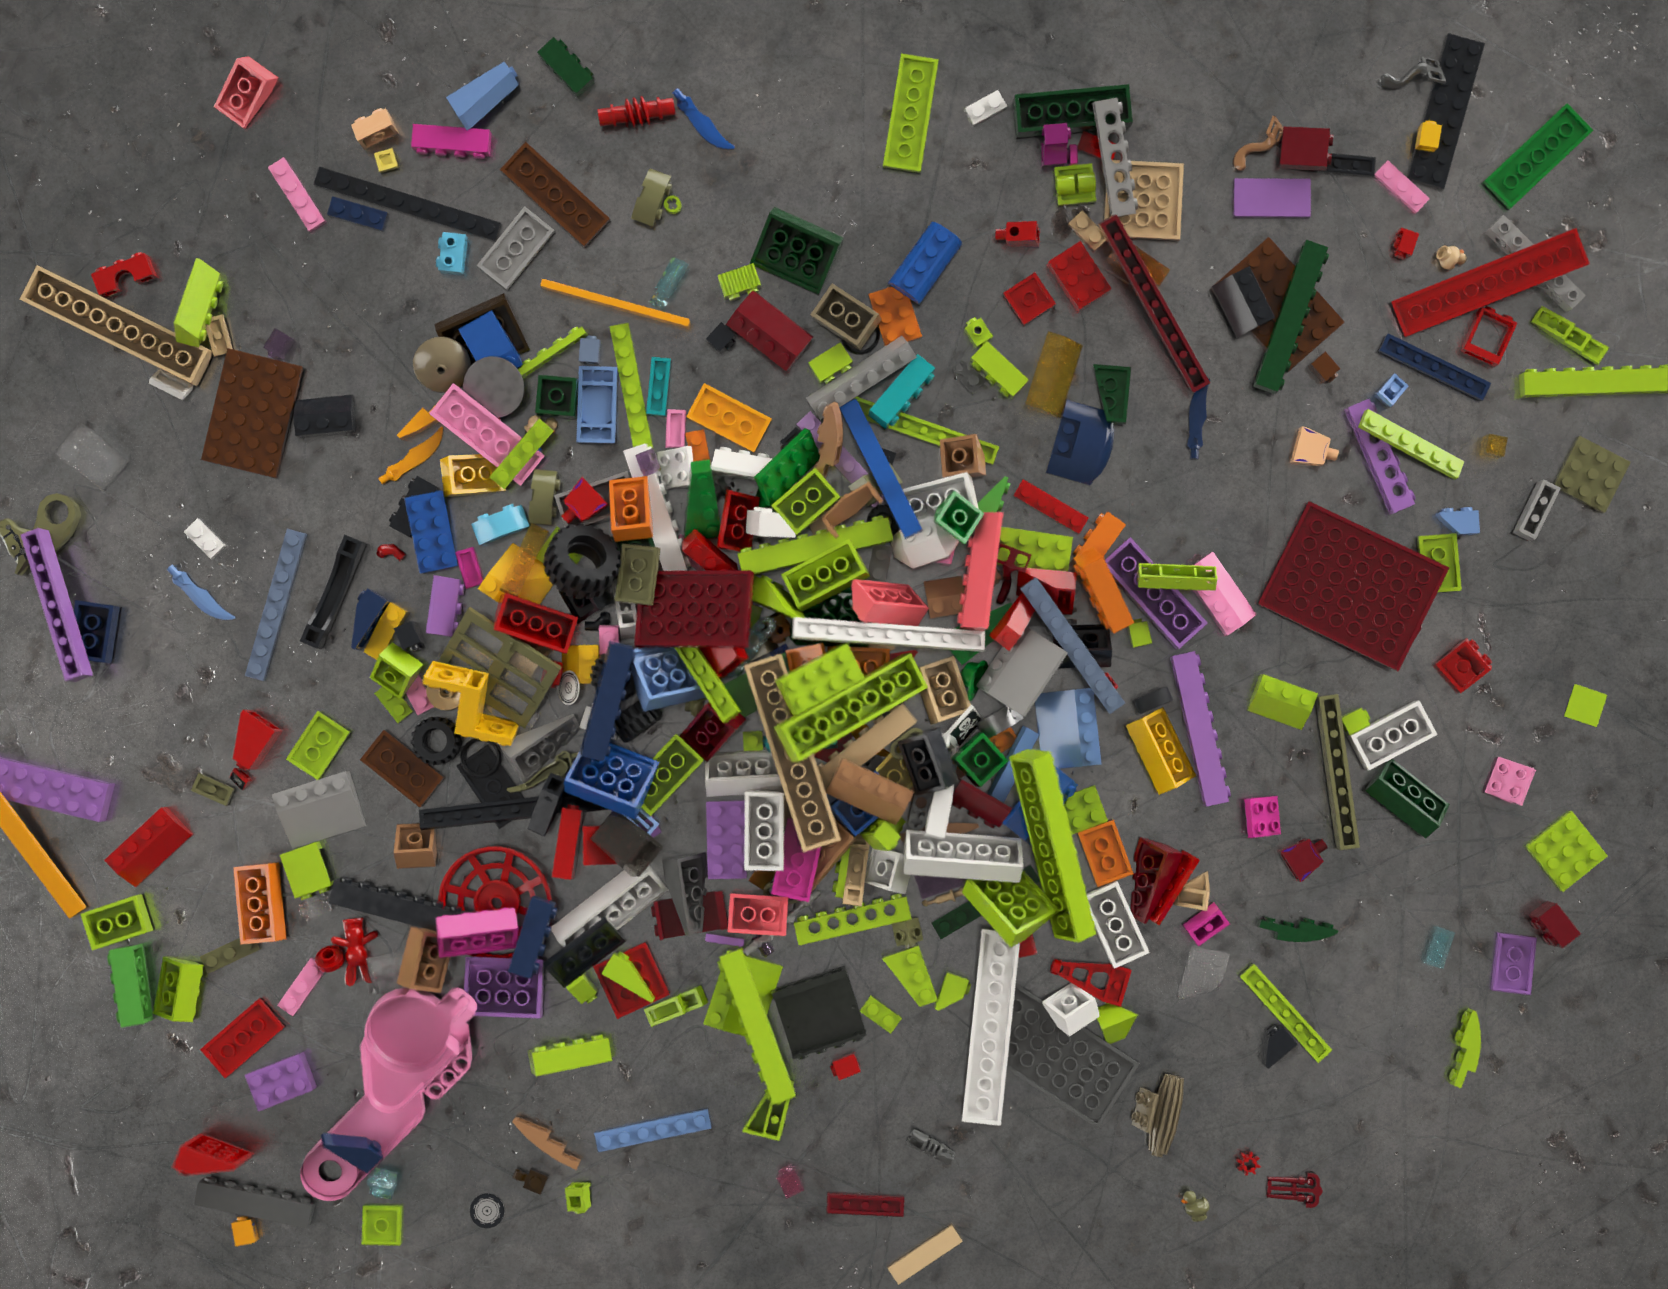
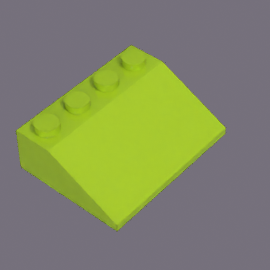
[962,870,1059,948]
[703,948,783,1036]

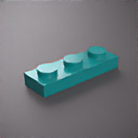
[646,357,671,416]

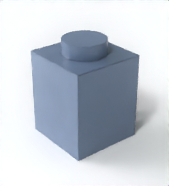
[579,336,601,365]

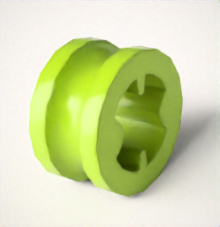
[664,196,681,214]

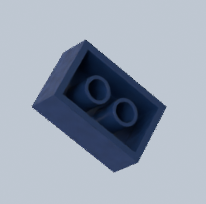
[74,600,120,663]

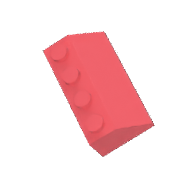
[852,579,929,626]

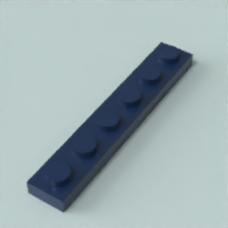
[1378,333,1491,401]

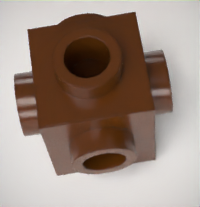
[760,612,791,644]

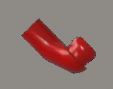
[376,544,406,562]

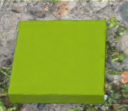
[361,1205,402,1246]

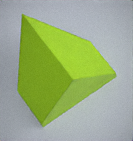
[1097,1003,1138,1044]

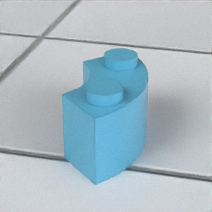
[471,504,530,545]

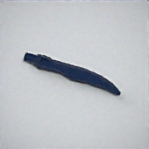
[1187,379,1210,459]

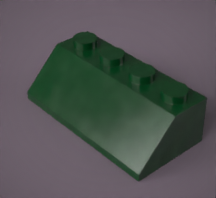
[1365,759,1450,839]

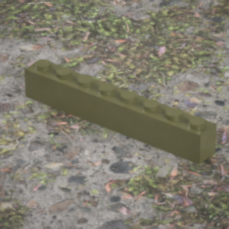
[1316,694,1360,850]

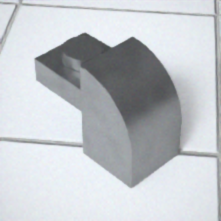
[976,706,1023,738]

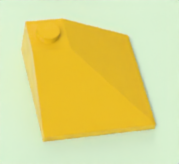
[478,543,554,604]

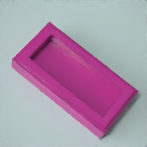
[455,547,484,589]

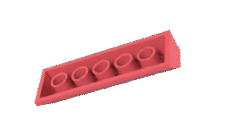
[957,512,1003,631]

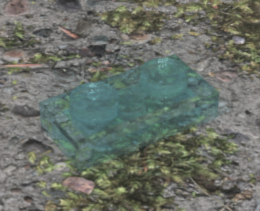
[1423,926,1455,969]

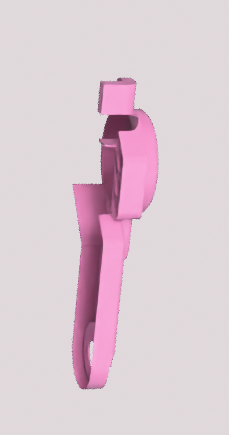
[300,988,477,1201]

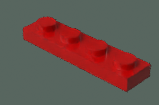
[1013,479,1089,535]
[1149,850,1200,926]

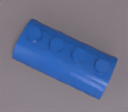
[888,222,962,305]

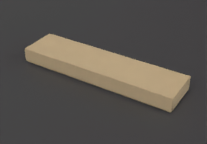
[887,1224,963,1285]

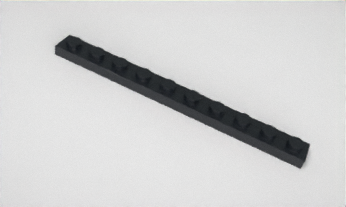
[313,166,502,242]
[419,793,610,830]

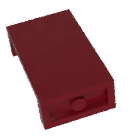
[651,890,728,940]

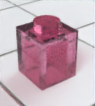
[777,1166,804,1198]

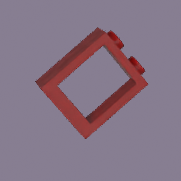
[1459,306,1517,367]

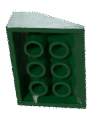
[749,207,844,294]
[789,586,871,648]

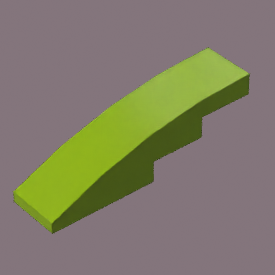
[1531,306,1609,365]

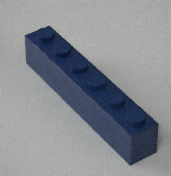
[580,640,636,761]

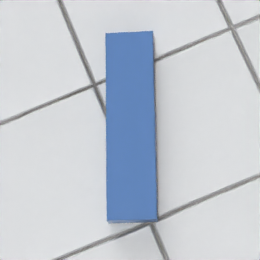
[987,726,1039,802]

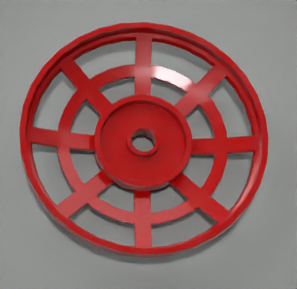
[438,846,552,958]

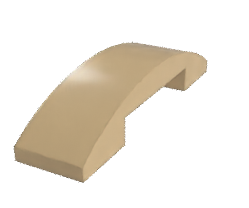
[842,834,870,907]

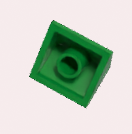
[934,490,984,544]

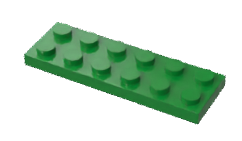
[1483,103,1594,209]

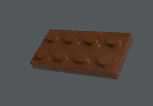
[360,730,445,808]

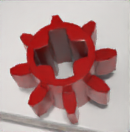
[1236,1151,1261,1176]

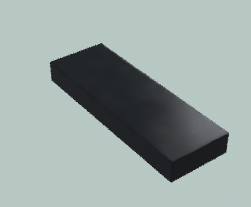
[1316,153,1376,177]

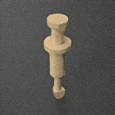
[922,887,964,906]

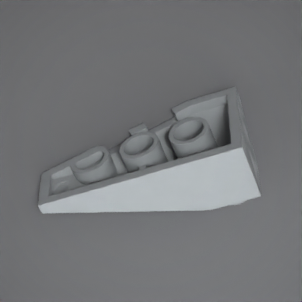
[500,714,581,783]

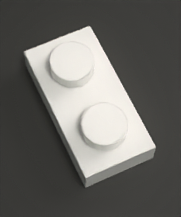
[964,90,1007,126]
[184,518,226,559]

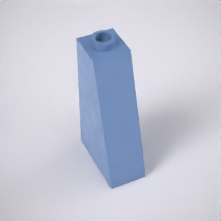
[446,61,519,130]

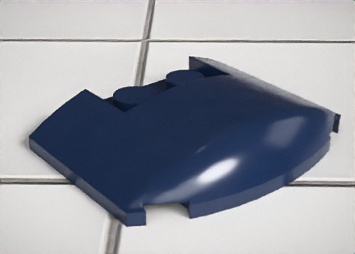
[1046,400,1114,486]

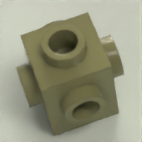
[892,917,923,948]

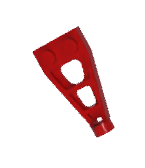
[1050,958,1132,1007]

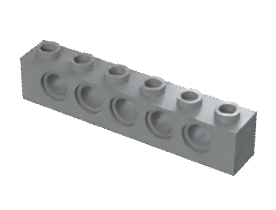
[1092,98,1138,217]
[1485,215,1586,312]

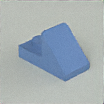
[1374,373,1408,408]

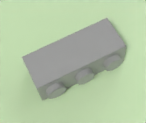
[1513,479,1561,541]

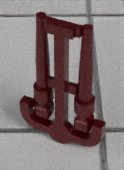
[1267,1173,1323,1208]

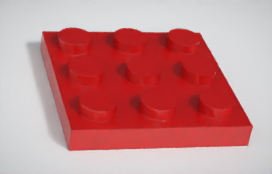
[593,942,670,1019]

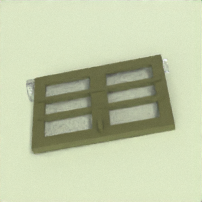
[434,607,562,731]

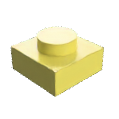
[374,148,399,173]

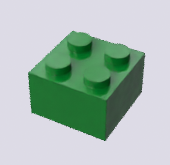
[951,732,1008,787]

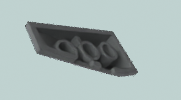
[662,852,708,936]

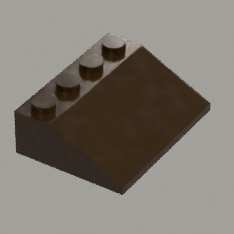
[435,293,530,365]

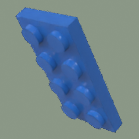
[404,490,458,574]

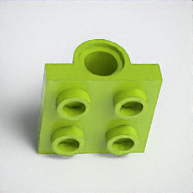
[1054,163,1096,206]

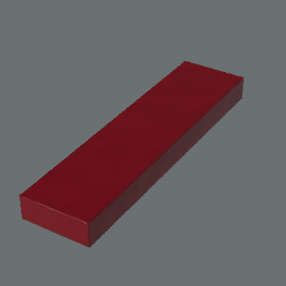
[826,1193,904,1217]

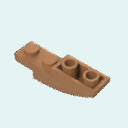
[814,402,843,478]

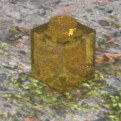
[1480,434,1508,459]

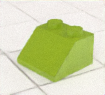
[370,642,423,700]

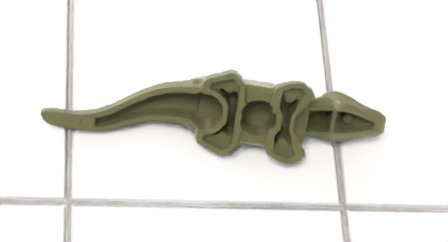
[507,751,579,793]

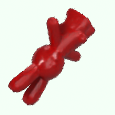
[331,917,378,986]

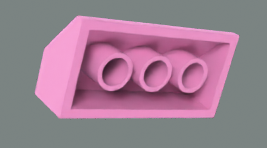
[1193,552,1256,636]

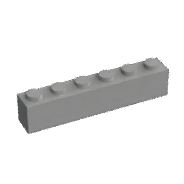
[806,336,916,420]

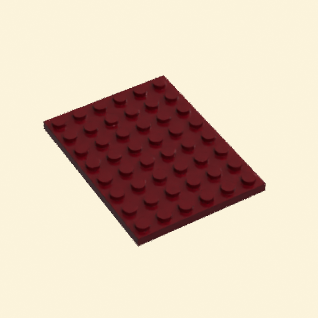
[1258,501,1449,672]

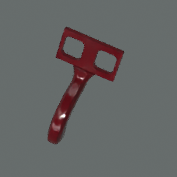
[997,543,1032,605]

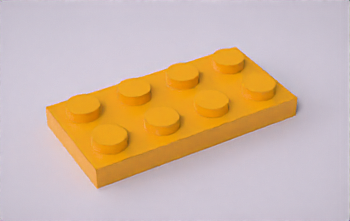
[686,383,772,453]

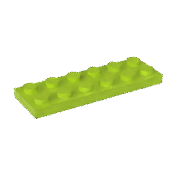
[883,53,939,173]

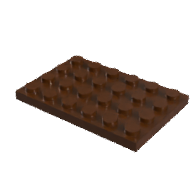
[1211,237,1345,373]
[201,348,303,478]

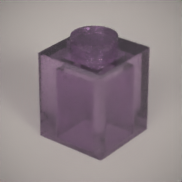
[263,328,295,360]

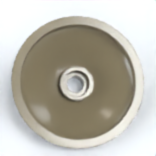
[413,337,471,392]

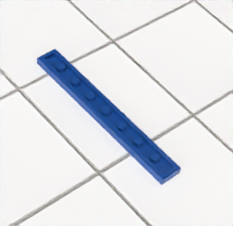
[839,399,923,539]

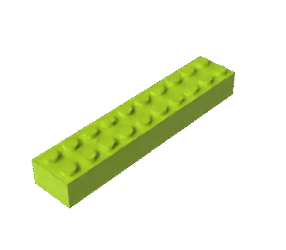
[1009,749,1096,943]

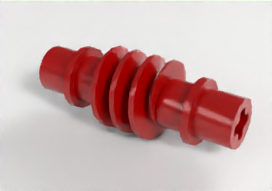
[597,96,676,128]

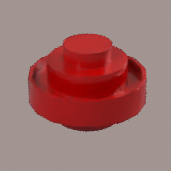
[315,945,345,972]

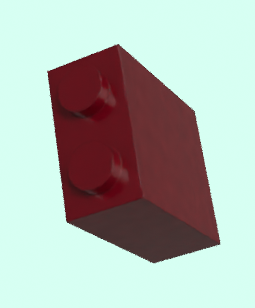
[1280,126,1334,171]

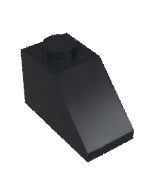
[1263,1024,1298,1069]

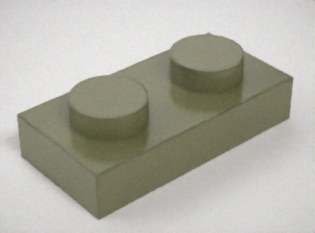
[191,773,235,806]

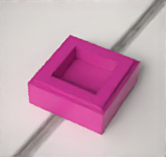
[1068,144,1078,166]

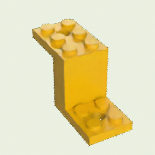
[422,661,520,746]

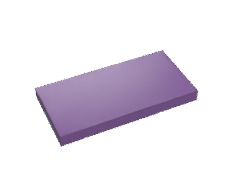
[1233,178,1311,218]

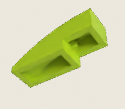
[644,985,708,1027]

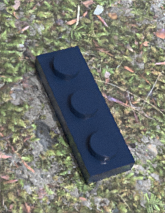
[327,196,388,232]

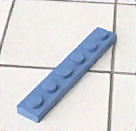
[594,1108,712,1152]

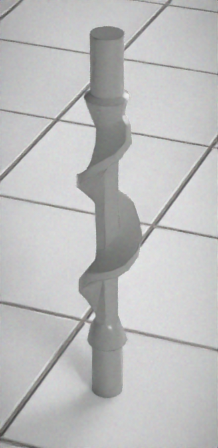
[743,889,821,956]

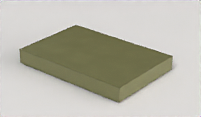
[614,544,661,606]

